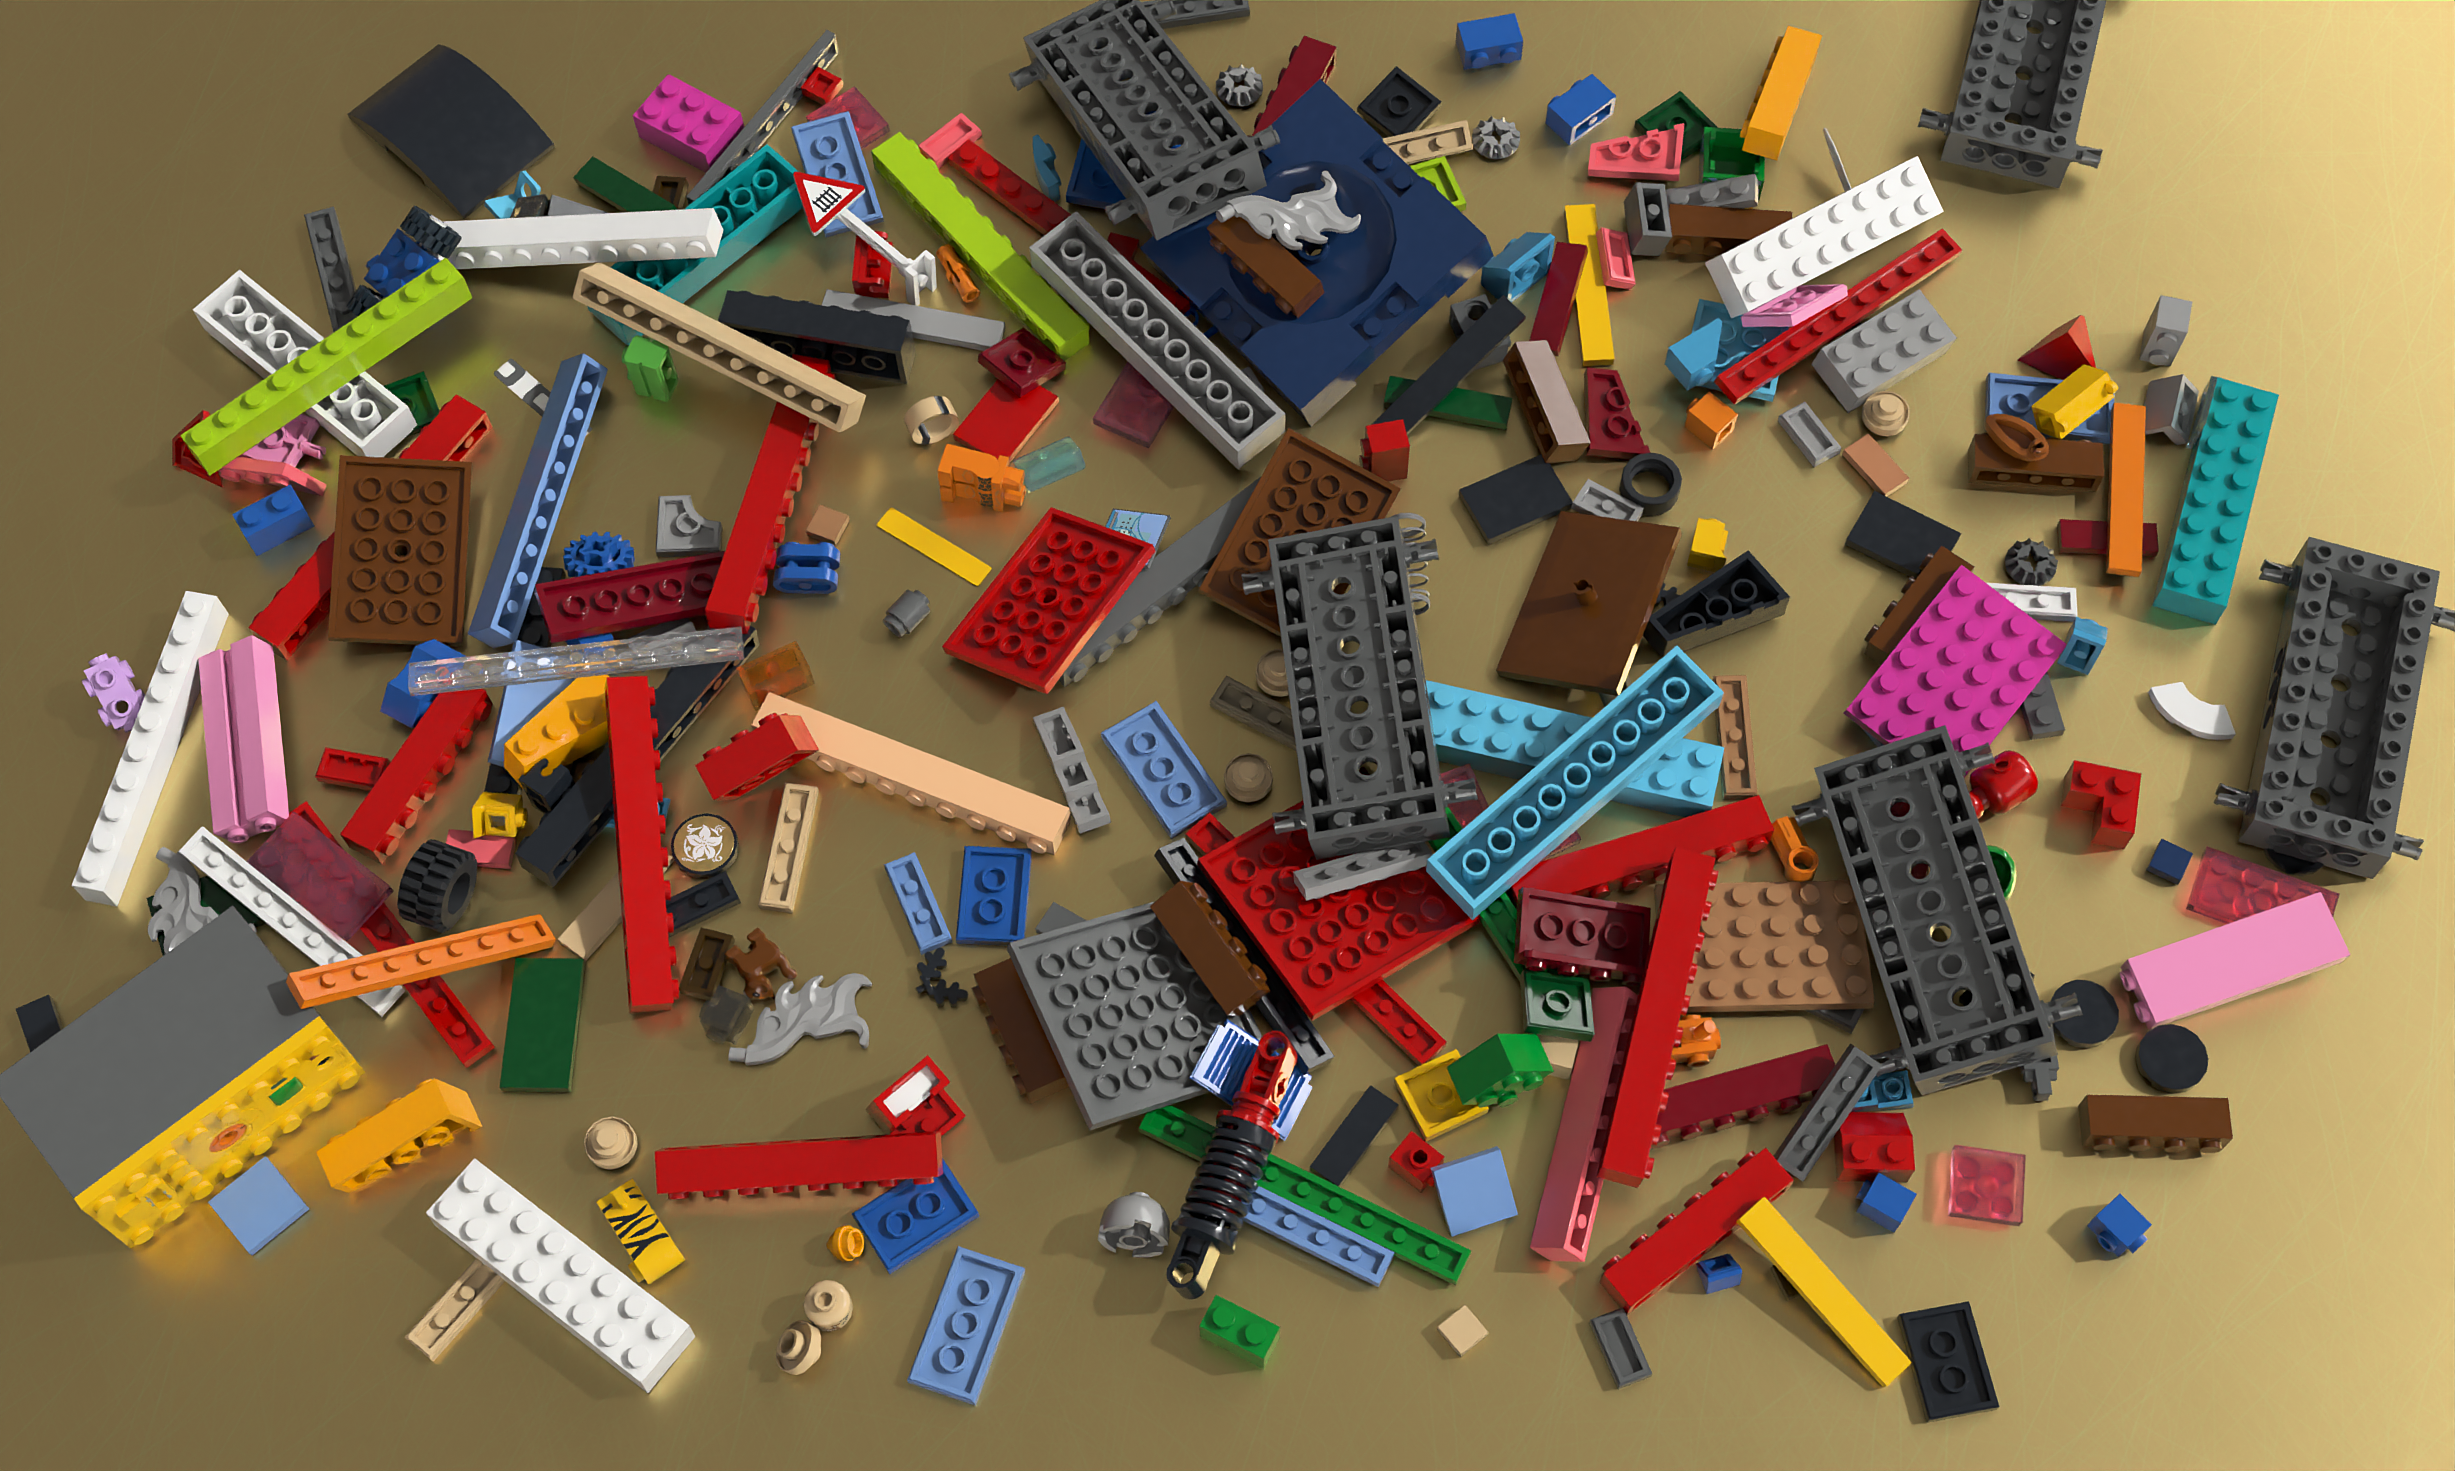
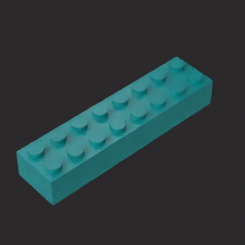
[587,144,803,345]
[2152,377,2279,625]

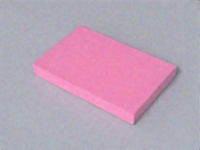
[1741,284,1848,327]

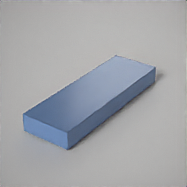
[884,852,953,955]

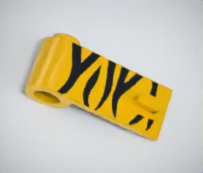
[596,1178,685,1284]

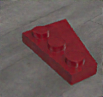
[1584,367,1651,459]

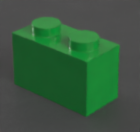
[1199,1295,1280,1369]

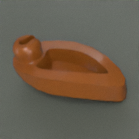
[1984,414,2049,461]

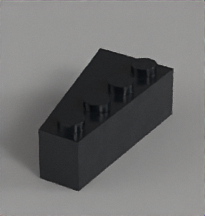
[1643,550,1790,658]

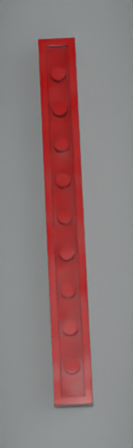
[948,139,1190,315]
[1714,228,1962,405]
[281,801,495,1069]
[1185,812,1447,1066]

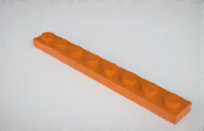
[286,914,556,1009]

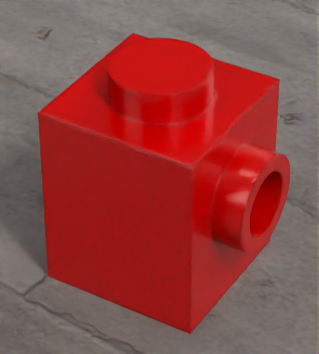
[1388,1131,1445,1193]

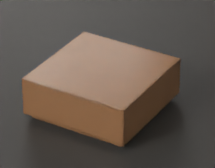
[806,505,850,546]

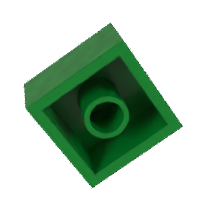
[1447,1034,1554,1108]

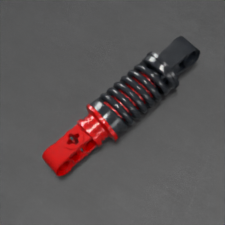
[1166,1031,1297,1299]

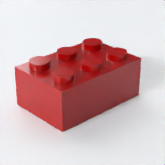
[695,713,819,800]

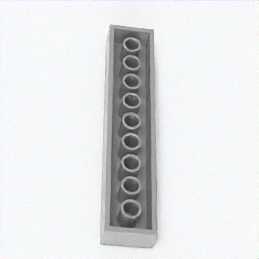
[1029,211,1285,470]

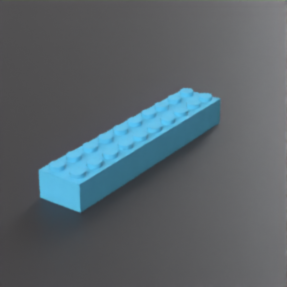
[1426,646,1724,920]
[1426,680,1725,818]

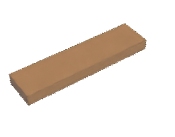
[1712,675,1758,800]

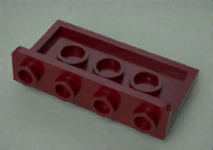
[1514,887,1651,986]

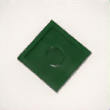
[1634,91,1718,161]
[384,371,440,438]
[1520,969,1595,1042]

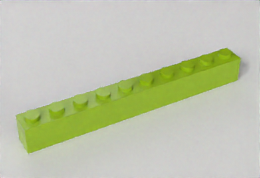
[871,132,1090,361]
[180,258,472,475]

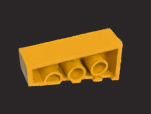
[504,661,609,789]
[316,1078,482,1193]

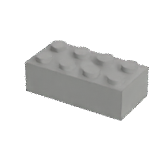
[1812,289,1957,413]

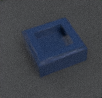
[2146,839,2193,885]

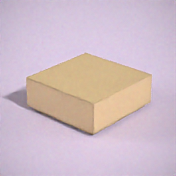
[1437,1305,1488,1357]

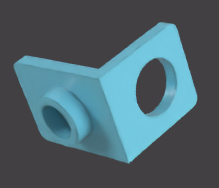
[484,171,541,219]

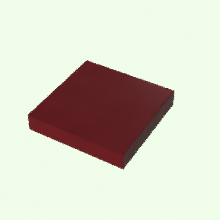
[978,327,1066,397]

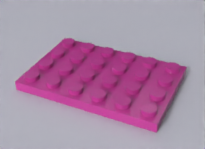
[1843,565,2067,778]

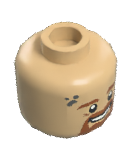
[803,1280,853,1332]

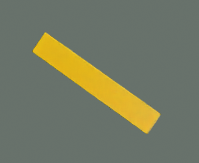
[1564,204,1615,366]
[1736,1197,1912,1387]

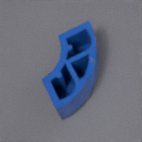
[380,639,466,728]

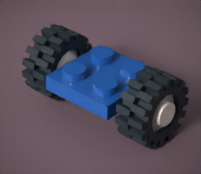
[346,205,462,316]

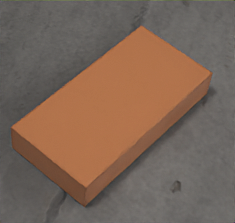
[1842,434,1909,497]

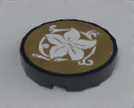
[671,813,739,878]

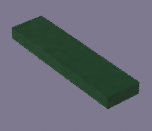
[573,156,677,213]
[1383,376,1513,430]

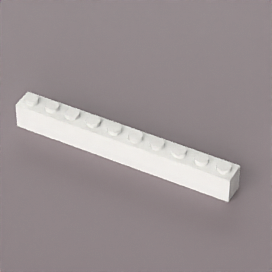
[427,208,723,269]
[71,591,229,906]

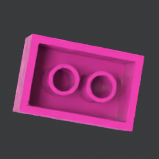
[633,74,744,173]

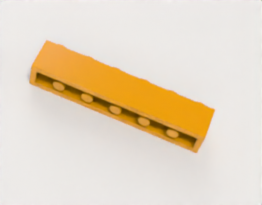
[1740,26,1822,161]

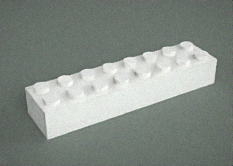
[1705,156,1944,319]
[193,270,417,457]
[426,1158,695,1393]

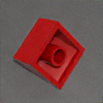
[1834,1112,1915,1182]

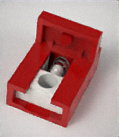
[865,1055,966,1136]

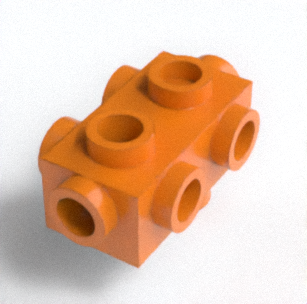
[1671,1015,1721,1068]

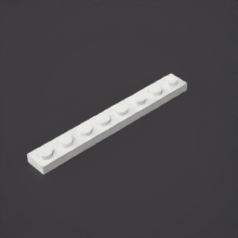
[179,826,405,1017]

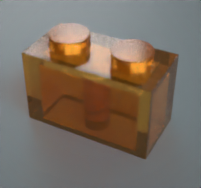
[736,641,815,711]

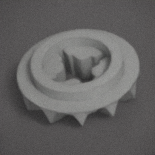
[1216,63,1263,106]
[1472,116,1520,159]

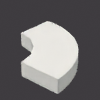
[2148,682,2236,740]

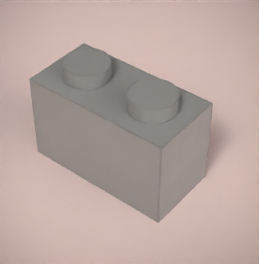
[2139,295,2192,366]

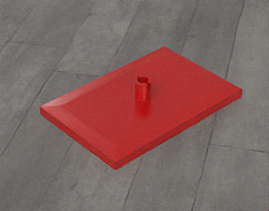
[942,507,1156,694]

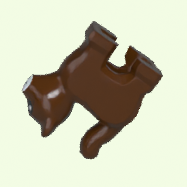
[725,928,797,1000]

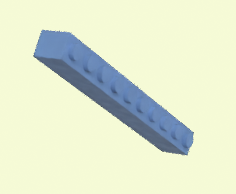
[468,353,608,649]

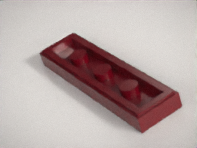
[1529,242,1588,357]

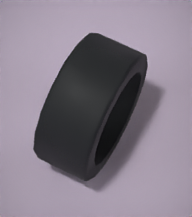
[1619,453,1682,516]

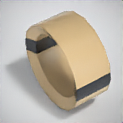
[904,396,959,445]

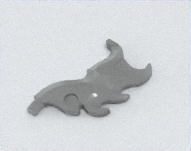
[1216,171,1361,250]
[148,847,257,954]
[729,973,872,1066]

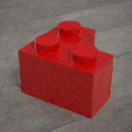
[2061,760,2142,849]

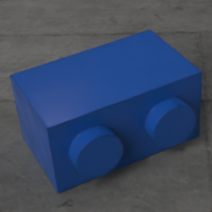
[1456,13,1523,70]
[1545,74,1616,146]
[232,484,314,556]

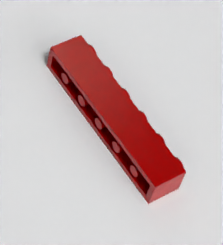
[340,674,493,864]
[1599,1148,1794,1315]

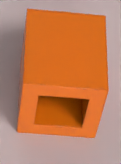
[1684,391,1738,450]

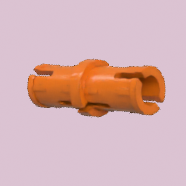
[936,244,981,303]

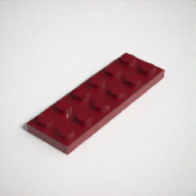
[535,551,725,643]

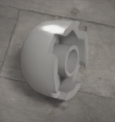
[1098,1192,1170,1258]

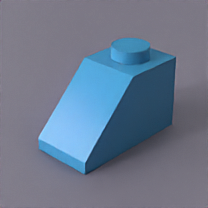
[1665,318,1722,391]
[2057,617,2108,675]

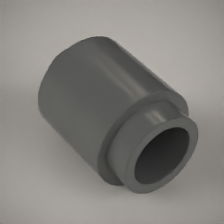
[883,590,930,638]

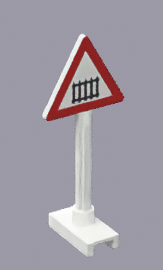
[793,172,937,306]

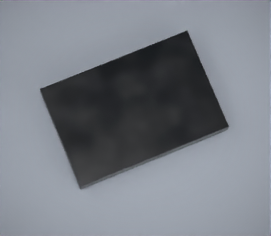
[1459,454,1573,545]
[1845,491,1961,578]
[1897,1301,2000,1423]

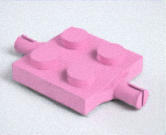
[238,414,326,467]

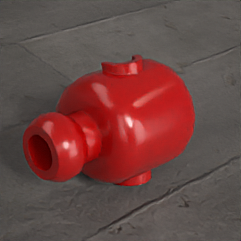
[1969,750,2038,819]

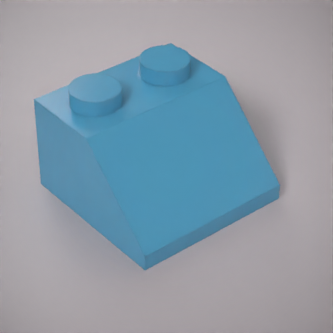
[1481,232,1555,303]

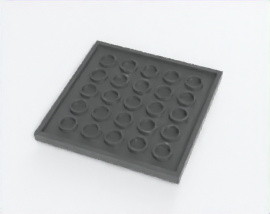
[1007,901,1262,1131]

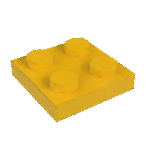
[1394,1049,1489,1142]

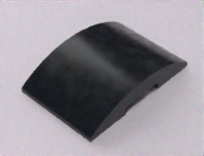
[347,44,555,219]

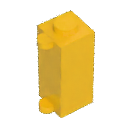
[2031,364,2118,439]

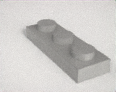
[1666,174,1758,209]

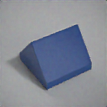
[1696,1254,1742,1294]

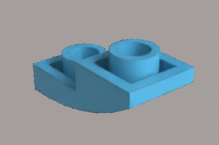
[1032,134,1061,202]
[1851,1070,1913,1112]

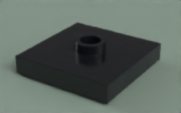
[1357,66,1442,137]

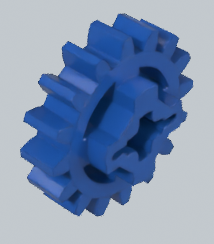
[563,532,635,578]

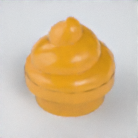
[826,1225,864,1261]

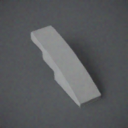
[1033,707,1111,834]

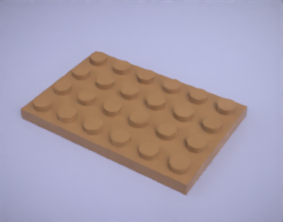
[1654,880,1875,1013]

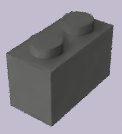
[1623,182,1672,256]

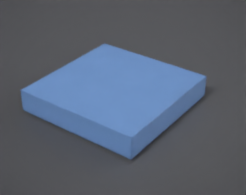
[1431,1146,1518,1236]
[208,1156,309,1255]

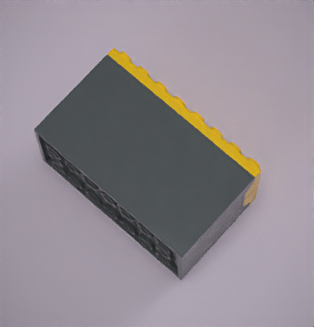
[0,906,365,1248]

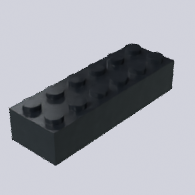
[718,290,916,384]

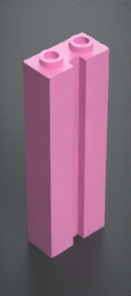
[198,635,290,843]
[2120,892,2350,1030]

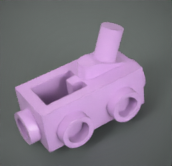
[82,654,145,732]

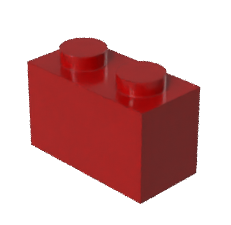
[1359,419,1410,482]

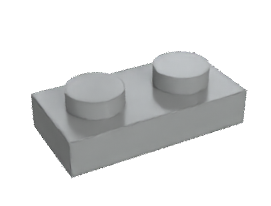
[1571,479,1644,521]

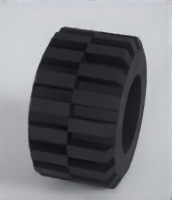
[397,839,477,933]

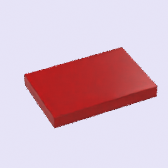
[953,379,1059,464]

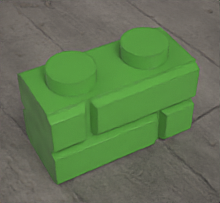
[622,335,679,402]

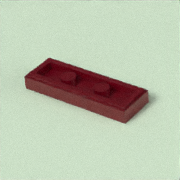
[2057,519,2159,557]

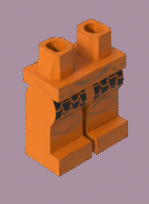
[937,444,1026,512]

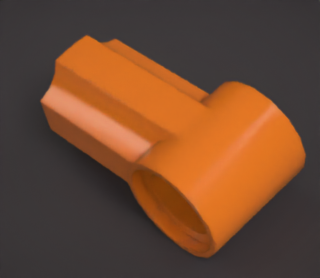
[1771,816,1819,882]

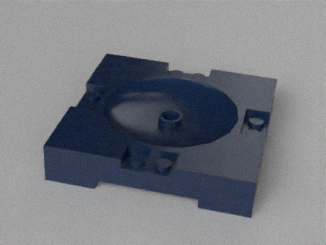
[1140,79,1494,427]

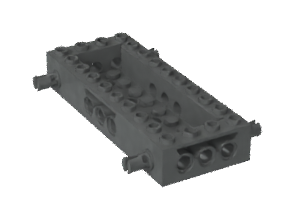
[1009,0,1280,240]
[1918,0,2106,188]
[1241,516,1478,860]
[2214,537,2455,879]
[1792,725,2083,1096]

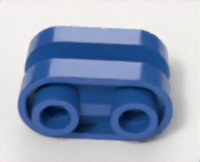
[773,542,841,594]

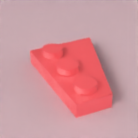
[1588,123,1684,181]
[218,457,327,496]

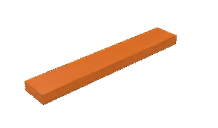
[2106,402,2146,577]

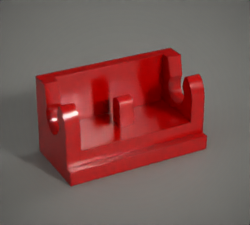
[852,231,893,298]

